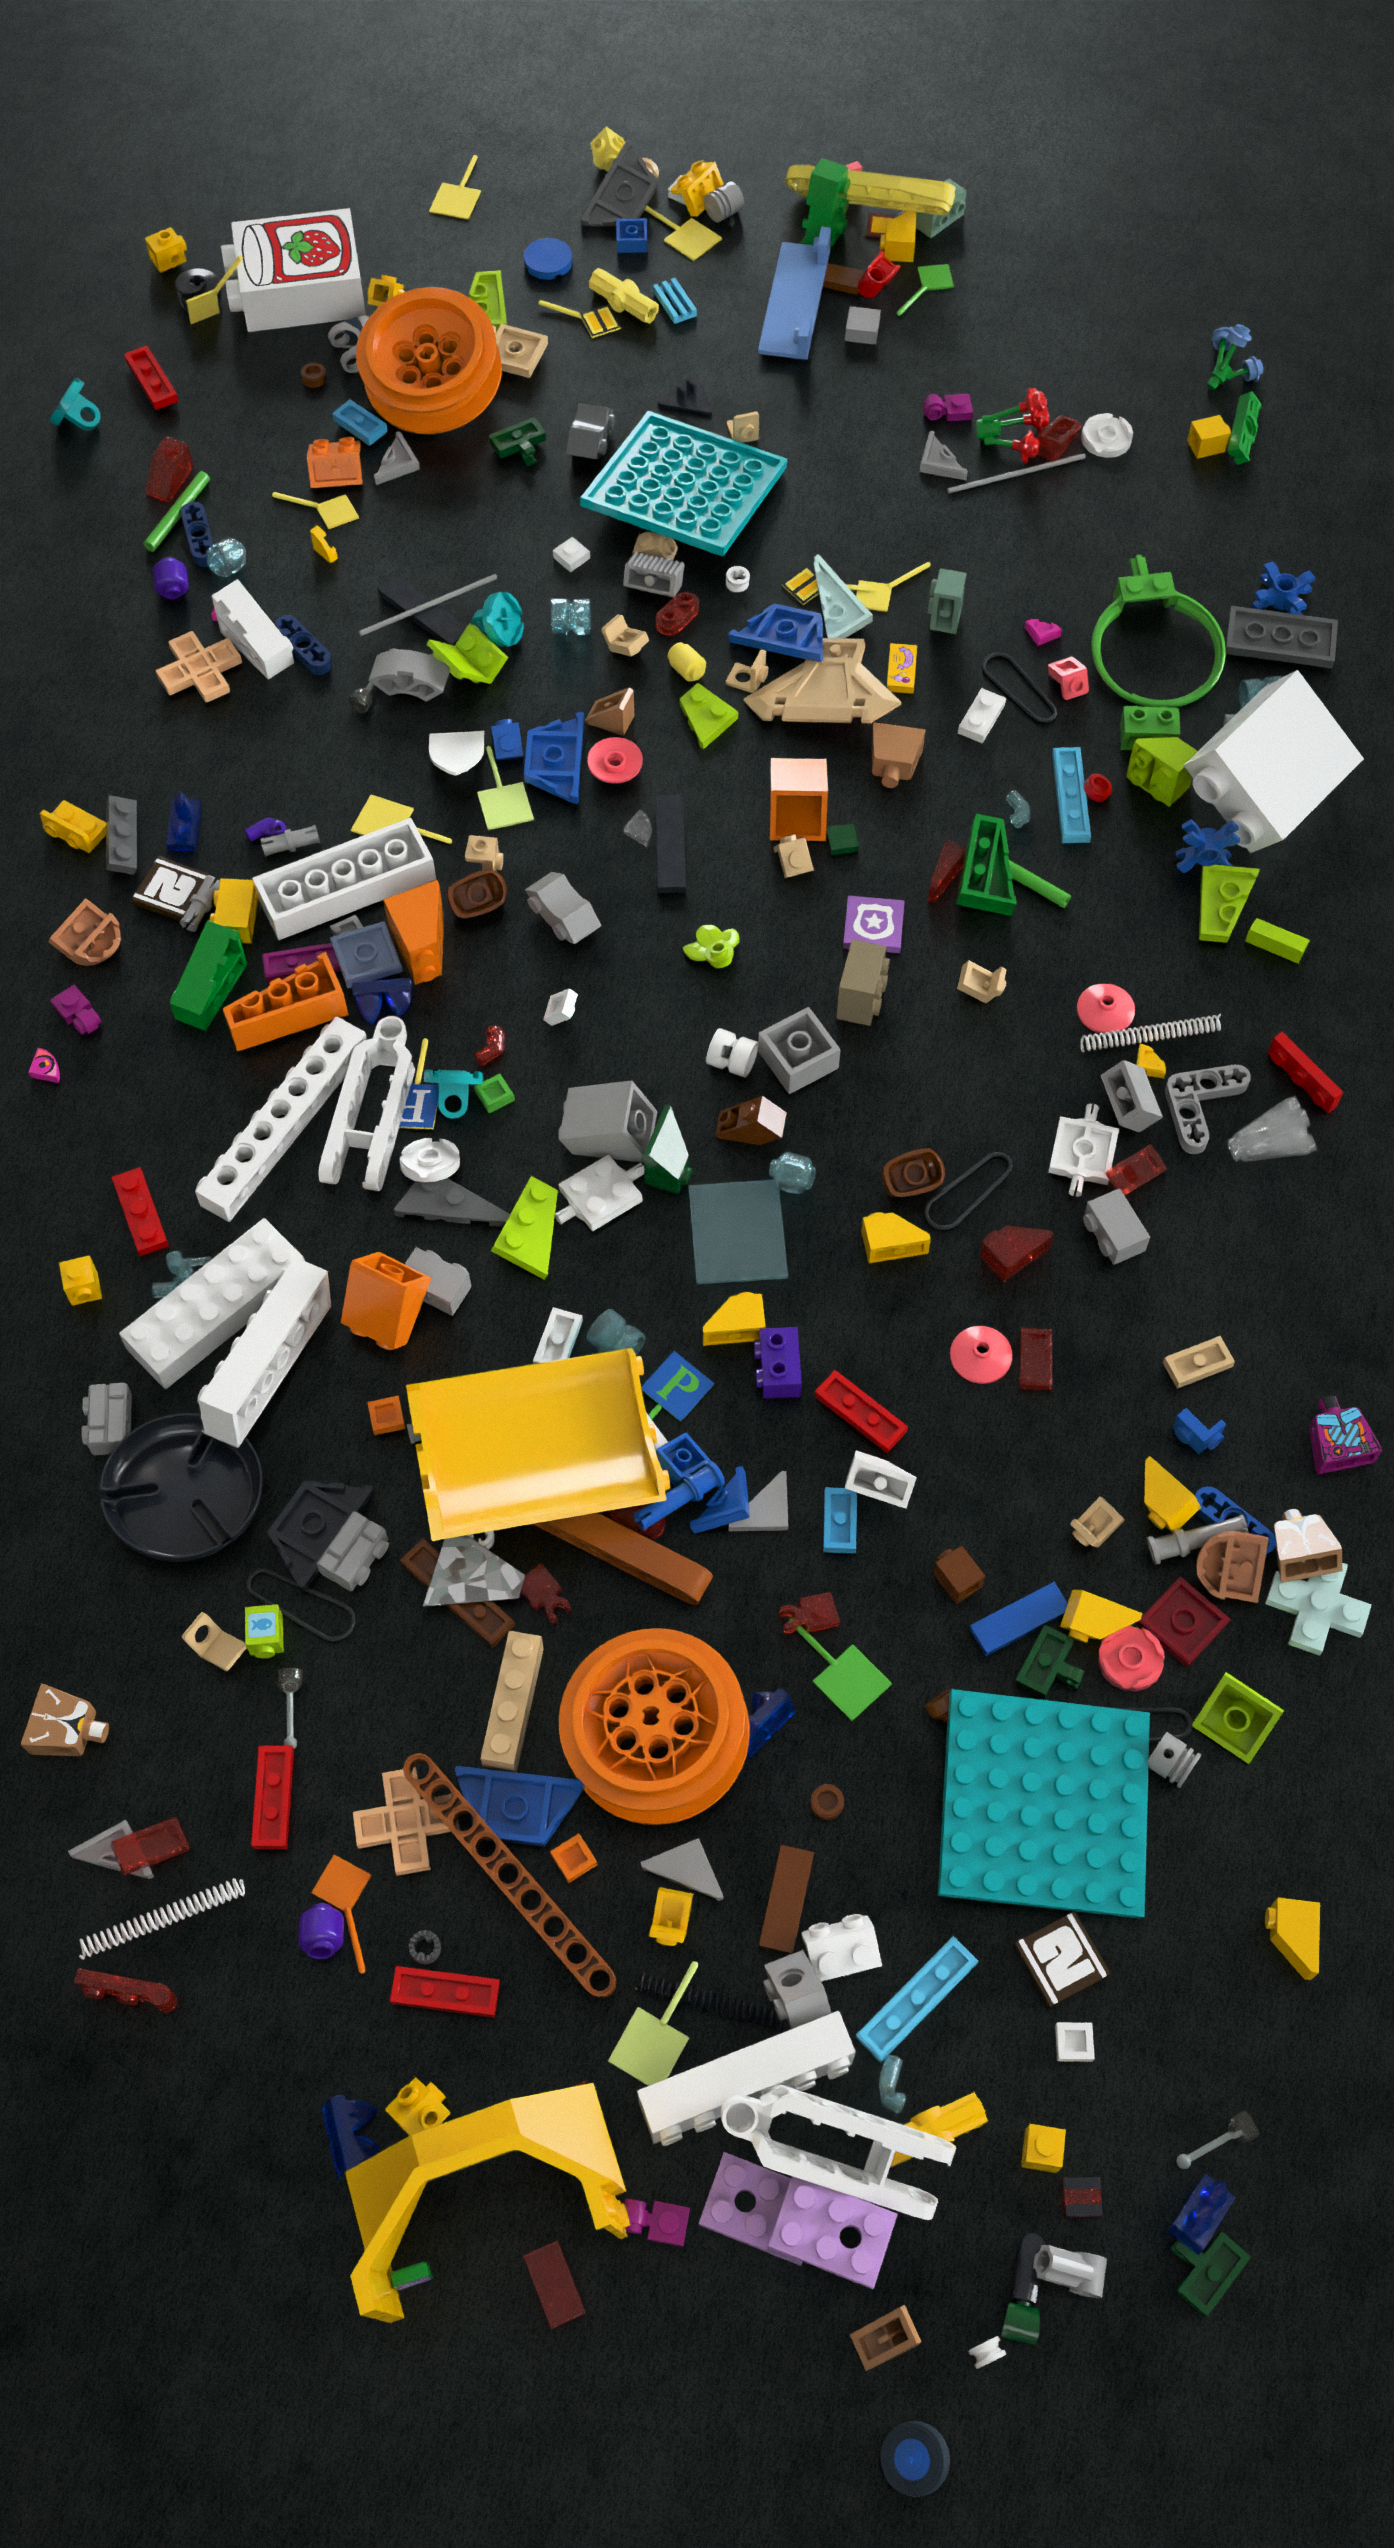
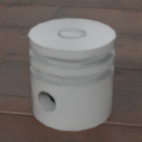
[704,181,744,223]
[1146,1732,1201,1788]

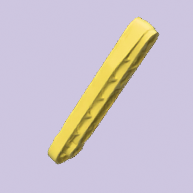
[785,165,956,215]

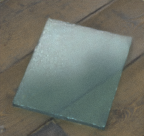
[689,1179,788,1284]

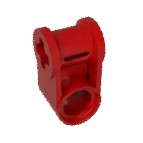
[857,250,901,298]

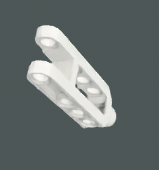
[319,1016,415,1191]
[720,2085,956,2220]

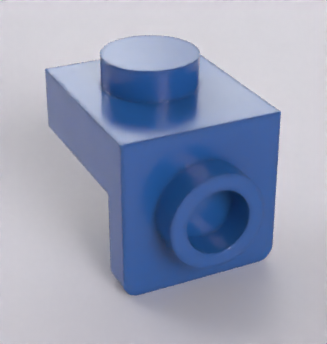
[491,719,524,761]
[1172,1408,1226,1454]

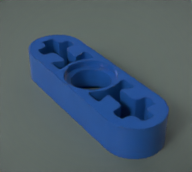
[1195,1487,1276,1558]

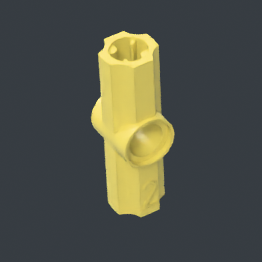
[589,268,659,324]

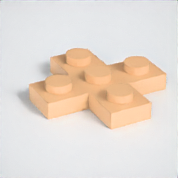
[156,631,242,703]
[353,1767,460,1876]

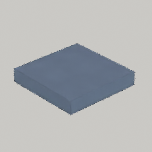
[330,921,403,988]

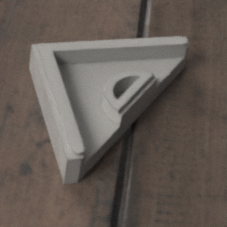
[374,431,420,485]
[920,431,968,480]
[729,1471,788,1531]
[68,1820,154,1879]
[640,1838,723,1901]

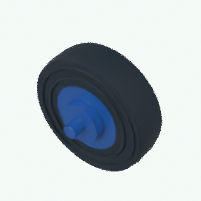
[881,2421,950,2497]

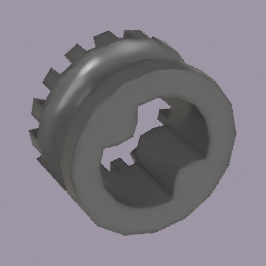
[409,1930,441,1965]

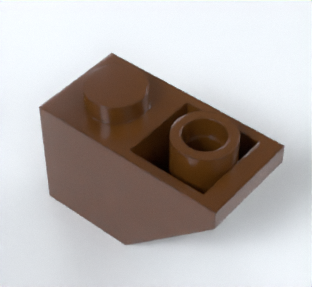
[715,1096,787,1145]

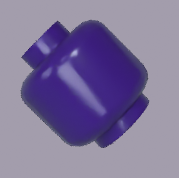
[152,557,189,600]
[298,1903,344,1959]

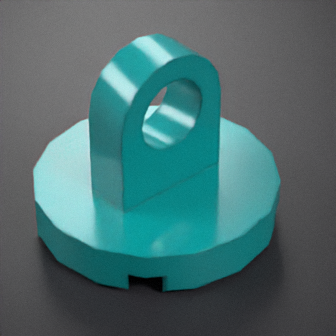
[49,378,101,430]
[471,592,524,647]
[424,1070,483,1119]

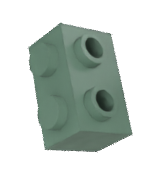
[916,179,967,238]
[927,568,967,634]

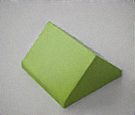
[1191,1672,1284,1764]

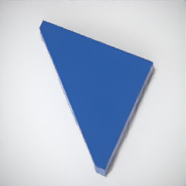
[690,1466,750,1534]

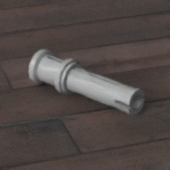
[1147,1515,1249,1565]

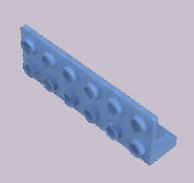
[758,227,831,360]

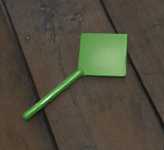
[897,264,954,316]

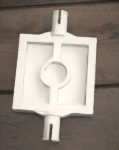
[1048,1104,1119,1197]
[555,1154,644,1231]

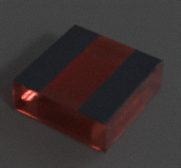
[1062,2177,1103,2218]

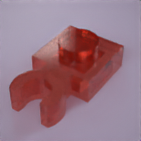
[520,1563,571,1624]
[778,1592,840,1633]

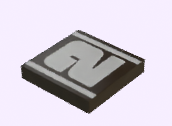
[132,856,209,921]
[1014,1911,1111,2008]

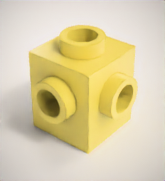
[590,127,625,172]

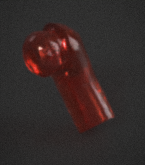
[474,1025,506,1066]

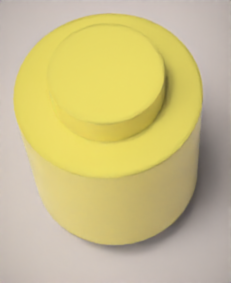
[668,643,706,682]

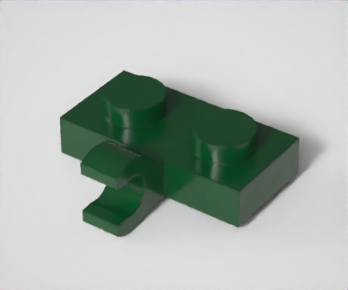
[488,417,546,467]
[1015,1625,1084,1699]
[1170,2231,1251,2317]

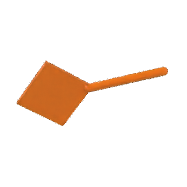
[311,1855,372,1974]

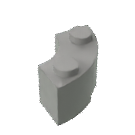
[369,649,450,702]
[525,872,601,944]

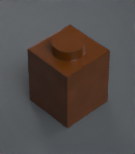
[933,1546,985,1604]

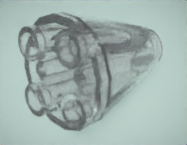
[1227,1096,1317,1162]

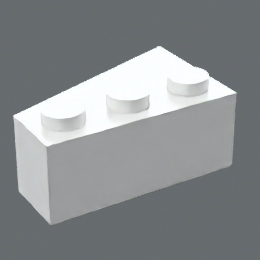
[212,579,294,680]

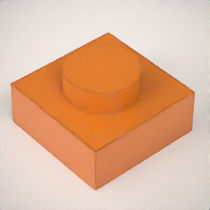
[367,1396,405,1435]
[550,1833,598,1884]

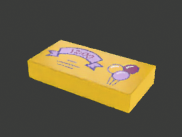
[887,643,917,694]

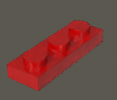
[124,345,179,410]
[1268,1032,1343,1113]
[112,1167,169,1256]
[814,1370,908,1453]
[251,1746,294,1849]
[390,1966,501,2018]

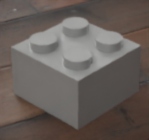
[758,1007,840,1094]

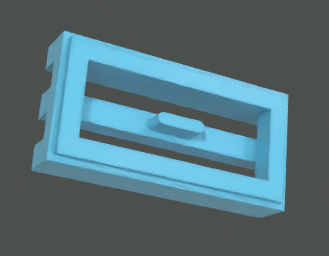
[653,278,697,324]

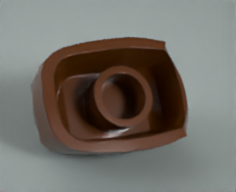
[446,869,507,918]
[880,1148,945,1197]

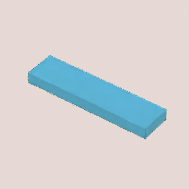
[1052,747,1091,843]
[856,1936,978,2063]

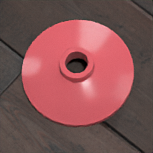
[587,737,643,784]
[1077,984,1135,1034]
[950,1326,1012,1384]

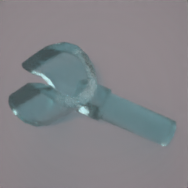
[166,1251,211,1275]

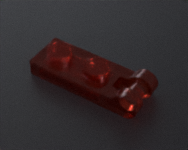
[74,1968,177,2012]

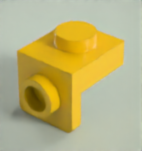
[649,1887,693,1946]

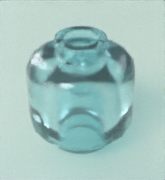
[207,537,247,577]
[769,1152,816,1195]

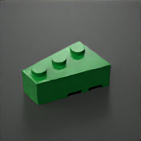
[799,158,850,250]
[956,814,1017,916]
[170,920,248,1031]

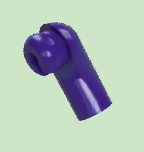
[244,818,286,842]

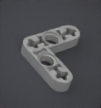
[1165,1065,1251,1154]

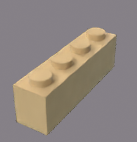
[480,1631,544,1773]

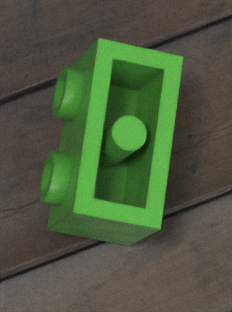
[1120,706,1180,750]

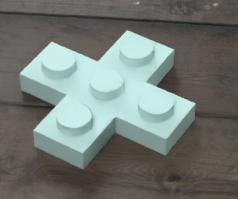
[1265,1563,1371,1656]

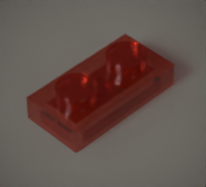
[523,2241,586,2330]

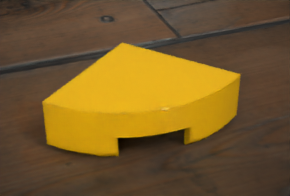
[310,526,338,563]
[1136,1044,1166,1079]

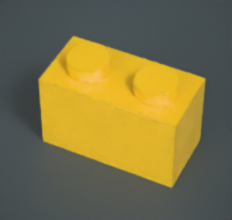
[210,879,259,944]

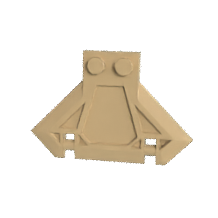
[743,638,901,723]

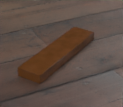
[400,1538,515,1648]

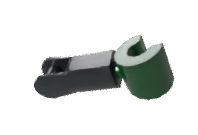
[1001,2233,1044,2345]

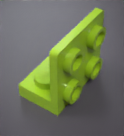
[427,624,508,684]

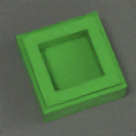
[474,1074,515,1113]

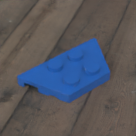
[728,604,823,662]
[524,712,584,804]
[455,1766,584,1847]

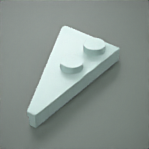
[813,554,873,639]

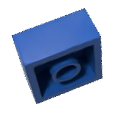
[616,218,648,253]
[655,1433,711,1487]

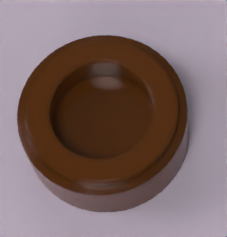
[301,363,327,388]
[810,1784,844,1821]

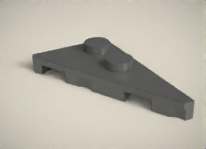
[394,1178,510,1227]

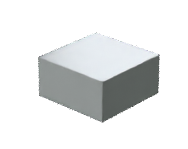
[845,307,881,344]

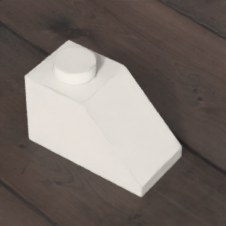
[845,1451,916,1508]

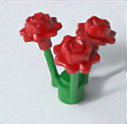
[977,388,1050,463]

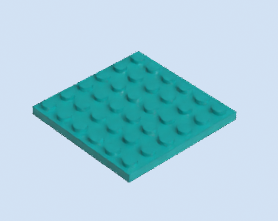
[580,411,788,556]
[938,1689,1150,1919]

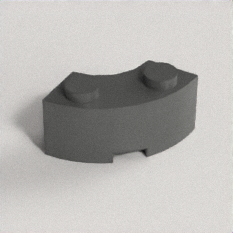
[566,403,616,459]

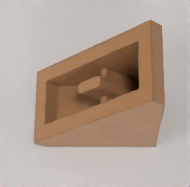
[585,687,634,736]
[850,2305,921,2371]

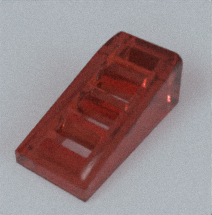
[1037,415,1083,461]
[928,840,965,903]

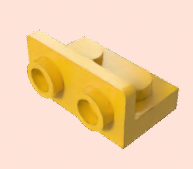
[670,161,724,216]
[40,800,106,853]

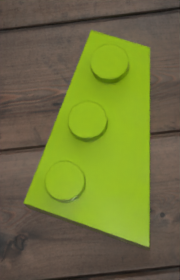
[469,270,507,332]
[1199,865,1260,943]
[491,1176,558,1280]

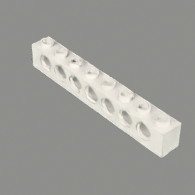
[195,1016,367,1222]

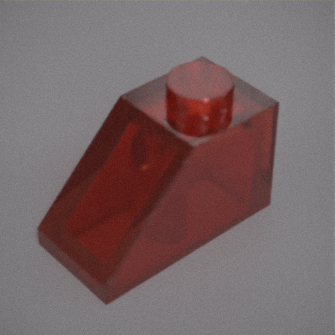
[145,436,194,502]
[981,1226,1054,1282]

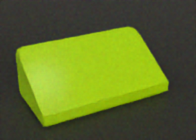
[1245,918,1310,963]

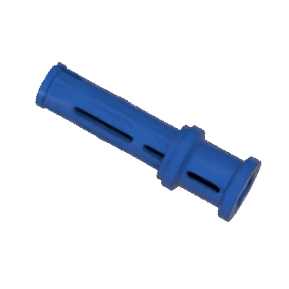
[633,1461,725,1531]

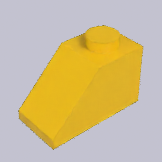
[880,211,916,262]
[861,1212,931,1263]
[703,1292,766,1346]
[1144,1456,1201,1533]
[1060,1590,1143,1643]
[1265,1898,1320,1980]

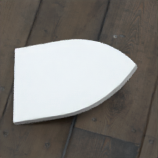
[429,731,484,776]

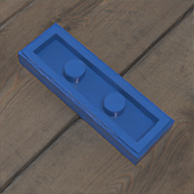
[969,1582,1068,1656]

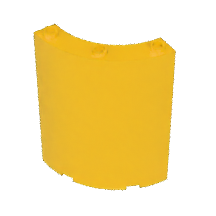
[406,1348,670,1541]

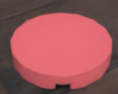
[1098,1625,1164,1691]

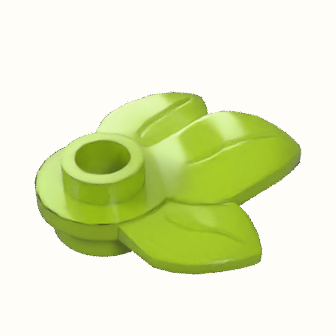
[683,925,739,968]

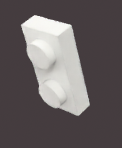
[958,688,1006,743]
[533,1307,583,1364]

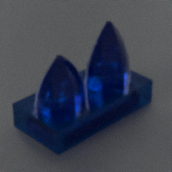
[166,792,202,851]
[352,978,413,1024]
[747,1688,796,1758]
[321,2094,379,2179]
[1168,2174,1236,2255]

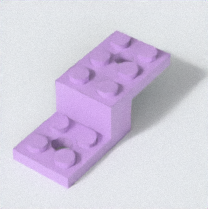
[699,2152,898,2289]

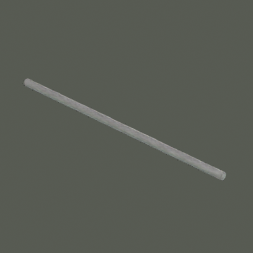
[947,453,1086,493]
[359,574,497,636]

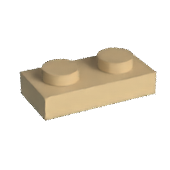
[1163,1336,1235,1389]

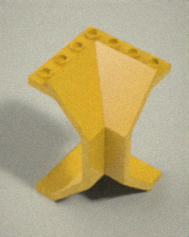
[345,2083,630,2323]

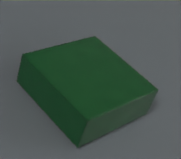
[826,823,859,856]

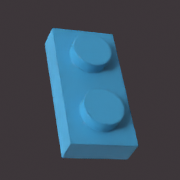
[332,399,388,446]
[823,1487,857,1553]

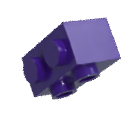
[754,1327,802,1399]

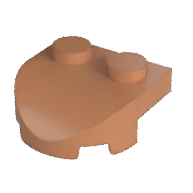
[48,898,121,966]
[1197,1531,1269,1603]

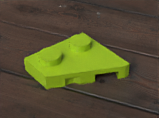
[680,683,738,749]

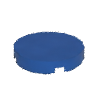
[523,238,573,280]

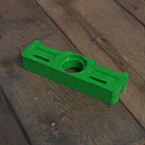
[1228,391,1262,465]

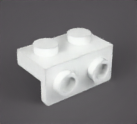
[801,1914,882,1981]

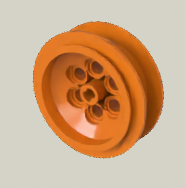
[356,287,502,434]
[559,1628,750,1825]

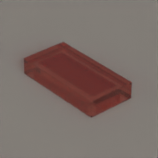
[1020,1328,1052,1390]
[111,1817,189,1876]

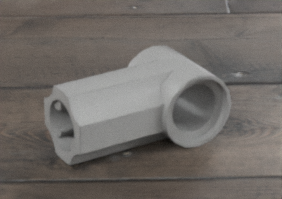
[1033,2245,1107,2298]

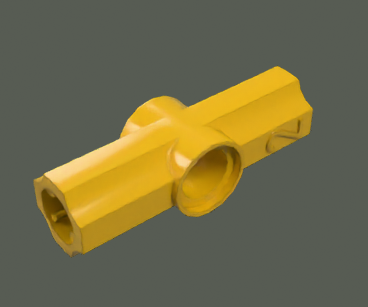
[890,2092,988,2168]

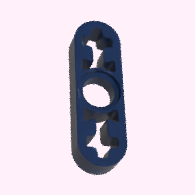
[181,502,217,567]
[274,615,332,675]

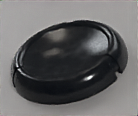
[100,1413,263,1562]

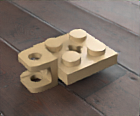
[492,324,548,378]

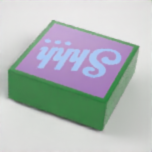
[391,2261,433,2291]

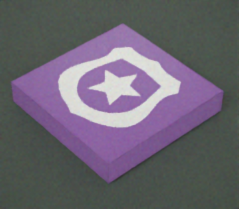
[843,896,905,953]

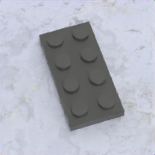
[1225,606,1338,668]

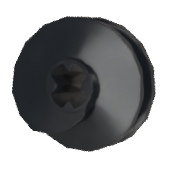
[175,269,223,312]

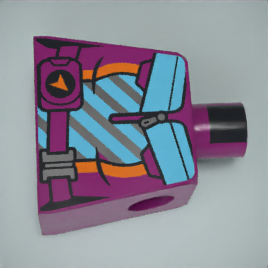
[1309,1396,1382,1475]

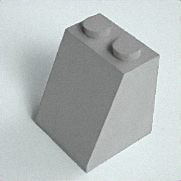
[559,1080,657,1163]

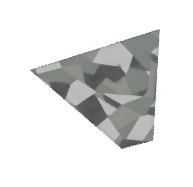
[423,1535,525,1606]

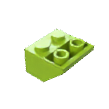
[1126,737,1198,807]

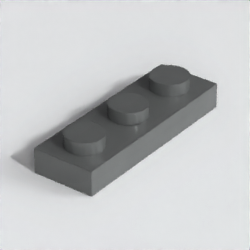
[106,795,137,875]

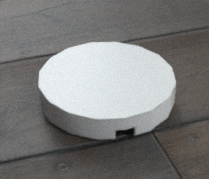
[1081,413,1133,458]
[400,1138,460,1182]

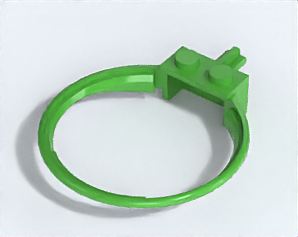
[1091,555,1226,708]

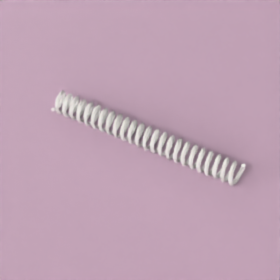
[1081,1014,1221,1052]
[79,1878,245,1960]

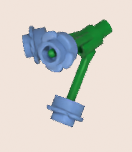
[1206,324,1263,390]

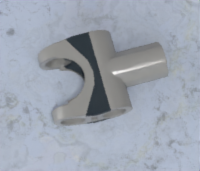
[328,315,369,373]

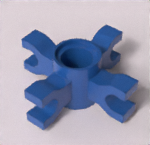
[1251,561,1315,615]
[1176,819,1240,873]

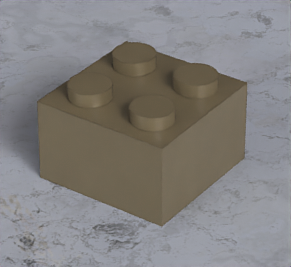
[836,939,890,1026]

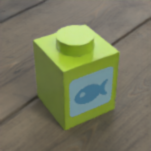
[245,1604,284,1658]

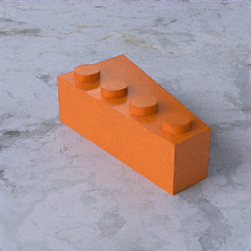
[222,952,349,1052]

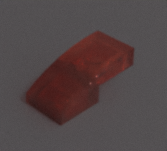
[1105,1144,1167,1196]

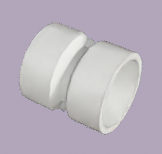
[706,1028,759,1078]

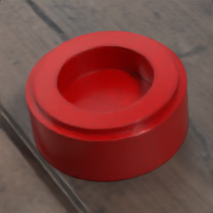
[1084,773,1112,802]

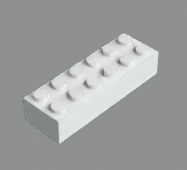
[253,818,436,940]
[119,1218,305,1390]
[198,1257,331,1448]
[637,2011,855,2146]

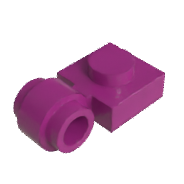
[923,394,973,421]
[50,985,101,1035]
[624,2199,690,2247]

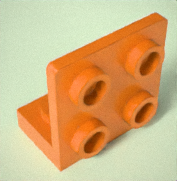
[307,437,363,488]

